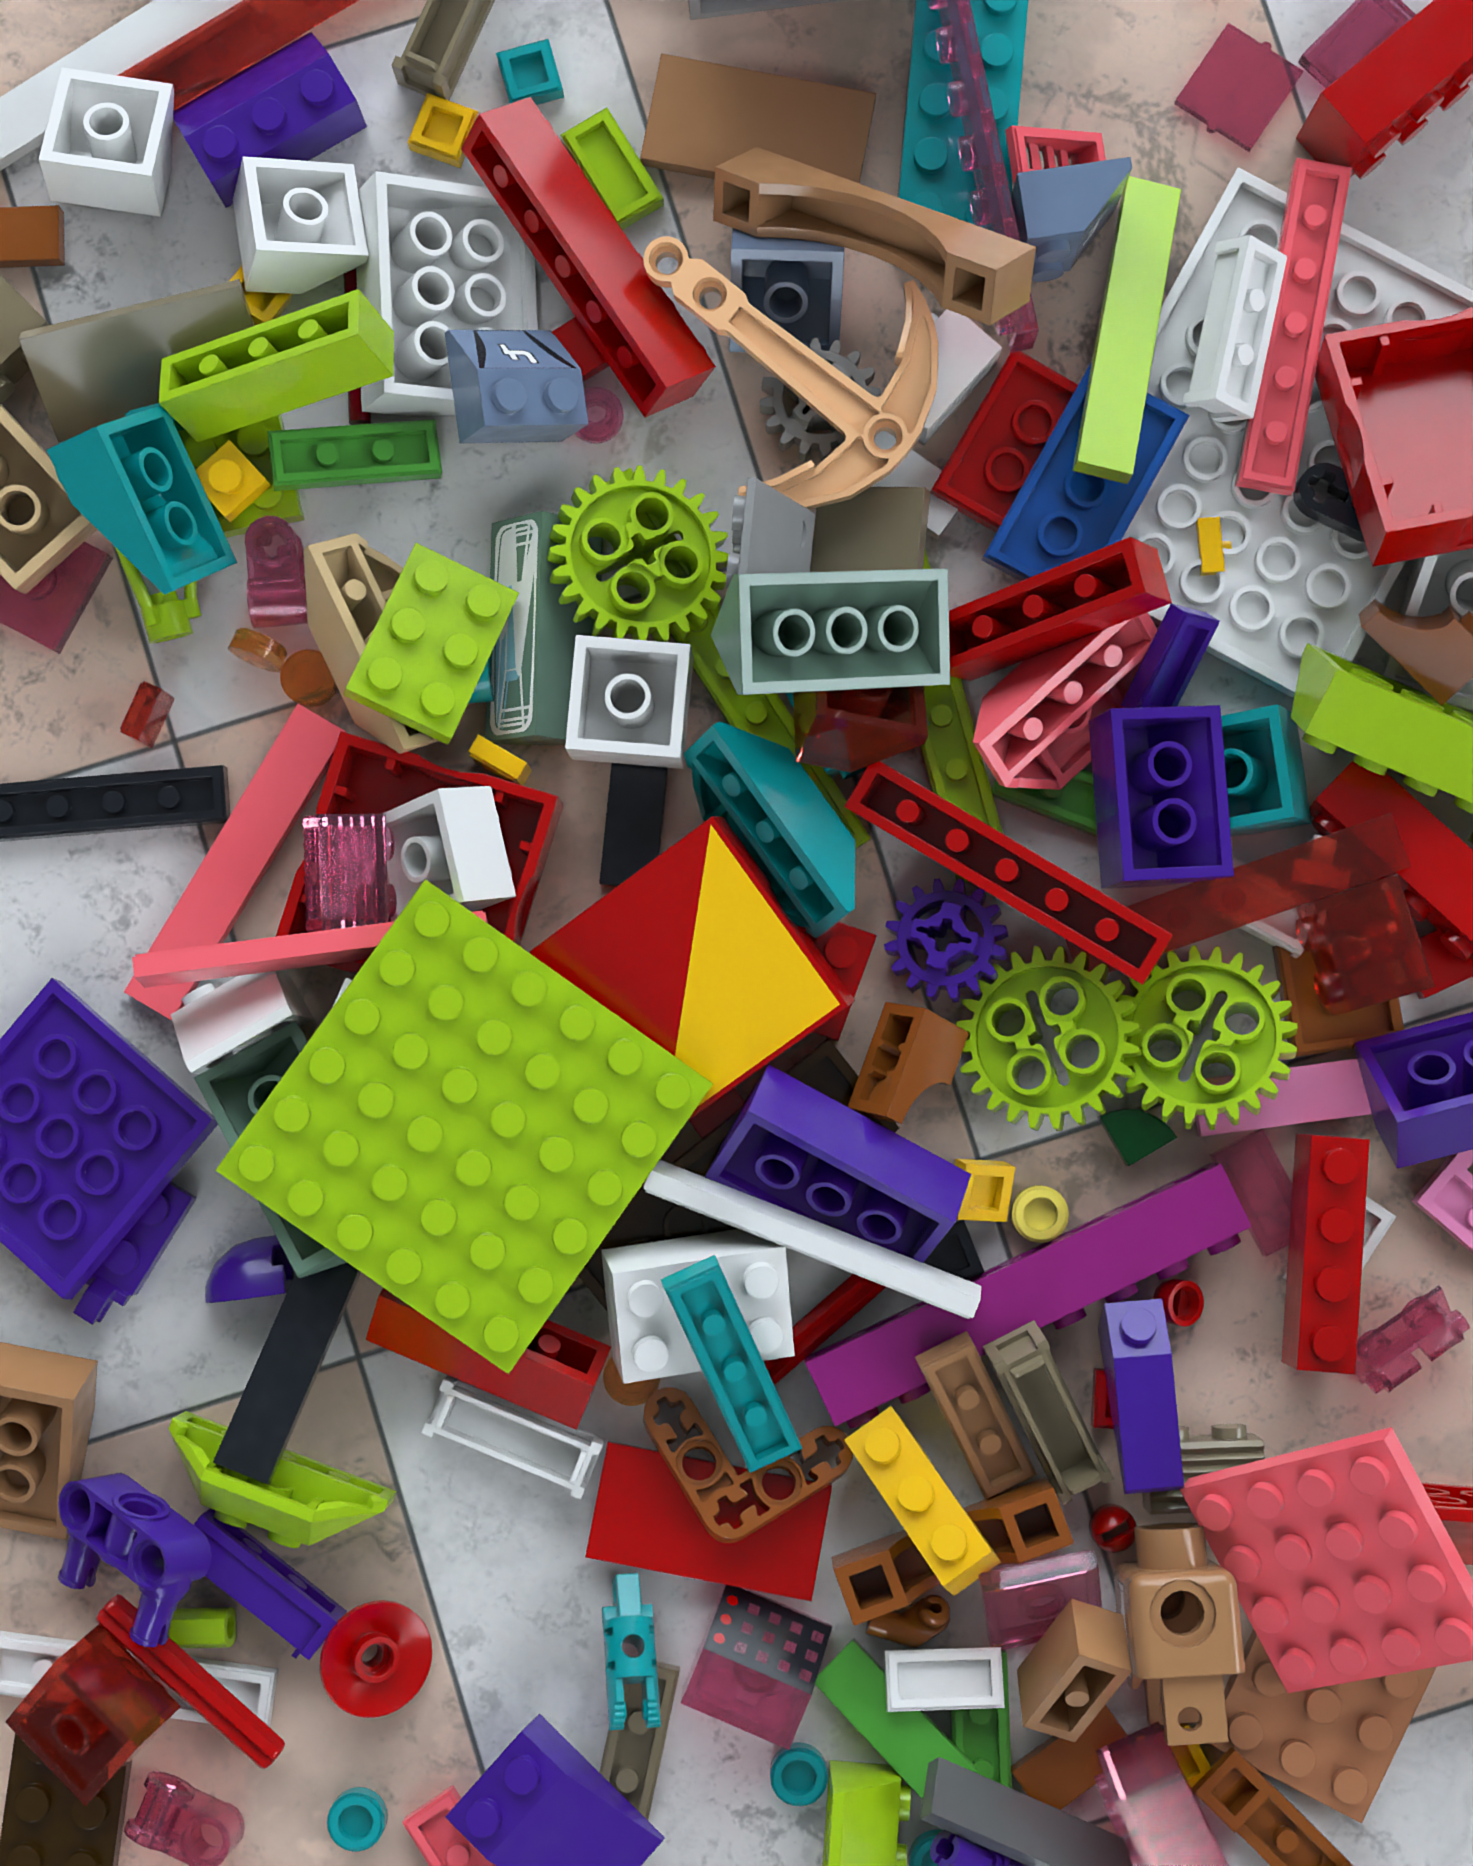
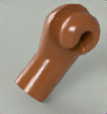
[865,1595,950,1648]

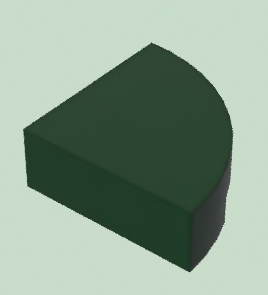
[1097,1109,1178,1166]

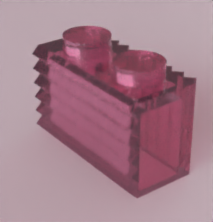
[302,814,397,931]

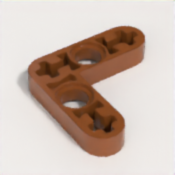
[643,1387,853,1543]

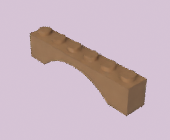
[713,147,1036,325]

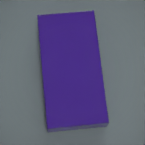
[1121,603,1220,708]

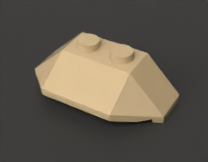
[304,533,438,754]

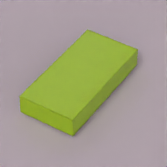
[560,107,664,230]

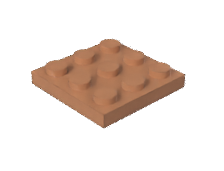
[1207,1629,1437,1823]

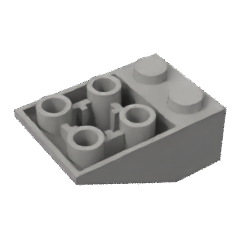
[726,478,815,590]

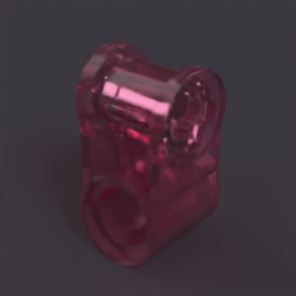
[245,515,308,628]
[123,1771,245,1866]

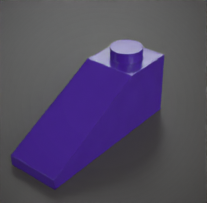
[1098,1299,1184,1494]

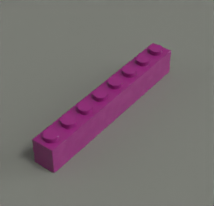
[804,1163,1252,1429]

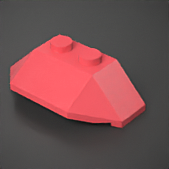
[973,612,1158,790]

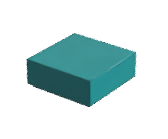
[496,38,565,105]

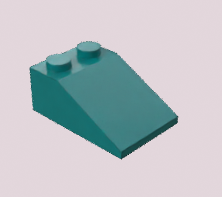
[46,405,237,595]
[1221,704,1312,837]

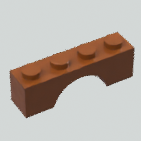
[831,1477,1074,1626]

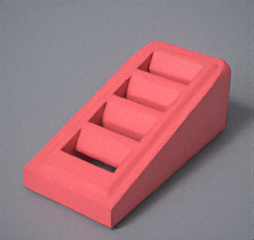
[1005,125,1106,185]

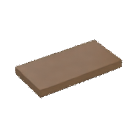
[640,53,877,184]

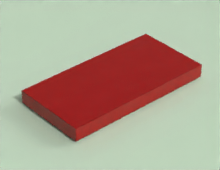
[585,1441,832,1602]

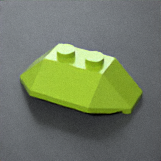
[168,1411,397,1548]

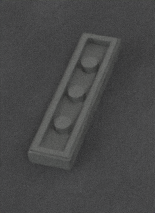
[920,1757,1134,1866]

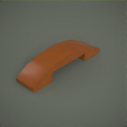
[1191,1746,1354,1866]

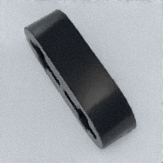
[1293,463,1365,543]

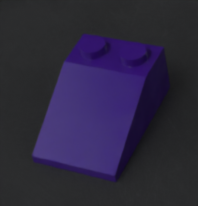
[445,1714,665,1866]

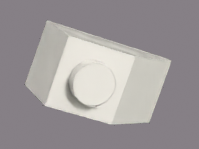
[918,309,1002,445]

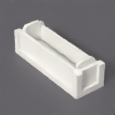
[1182,235,1287,423]
[421,1375,606,1500]

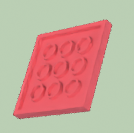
[1180,1427,1473,1693]

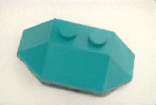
[683,721,855,938]

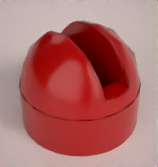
[1152,1279,1204,1327]
[1089,1504,1137,1553]

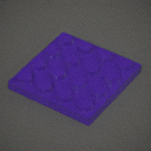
[0,978,218,1300]

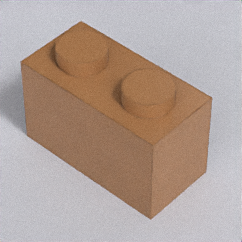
[1017,1598,1132,1742]

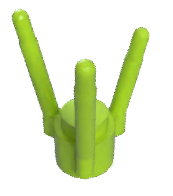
[114,546,202,644]

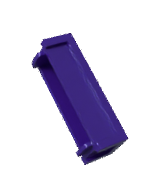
[194,1508,347,1660]

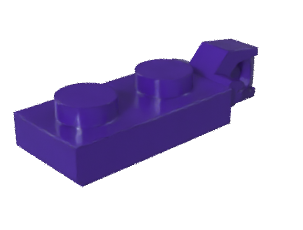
[73,1182,197,1325]

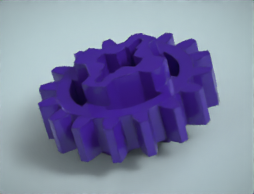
[884,878,1009,1003]

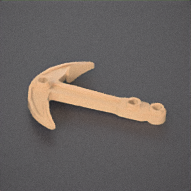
[643,236,939,509]

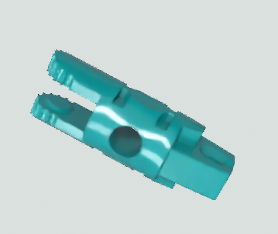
[602,1573,661,1730]

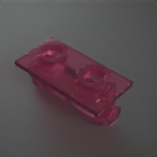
[1356,1285,1470,1394]

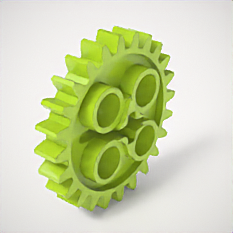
[546,465,729,642]
[1117,945,1298,1130]
[956,946,1142,1131]

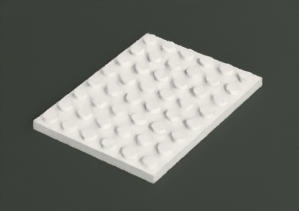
[1122,167,1473,698]

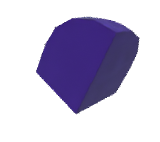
[205,1235,294,1303]

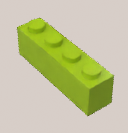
[159,289,394,442]

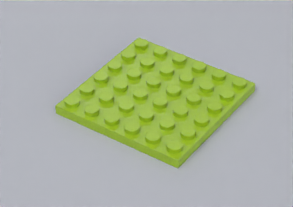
[215,879,713,1374]

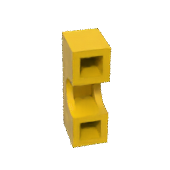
[844,1406,1001,1596]

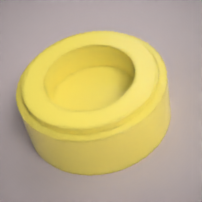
[1010,1185,1069,1243]

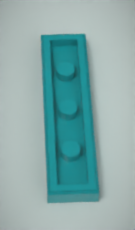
[661,1255,803,1473]

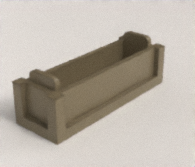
[391,0,495,100]
[982,1320,1114,1505]

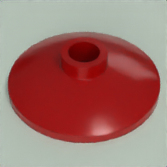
[319,1600,432,1718]

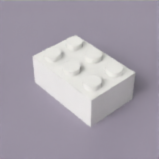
[601,1229,795,1384]

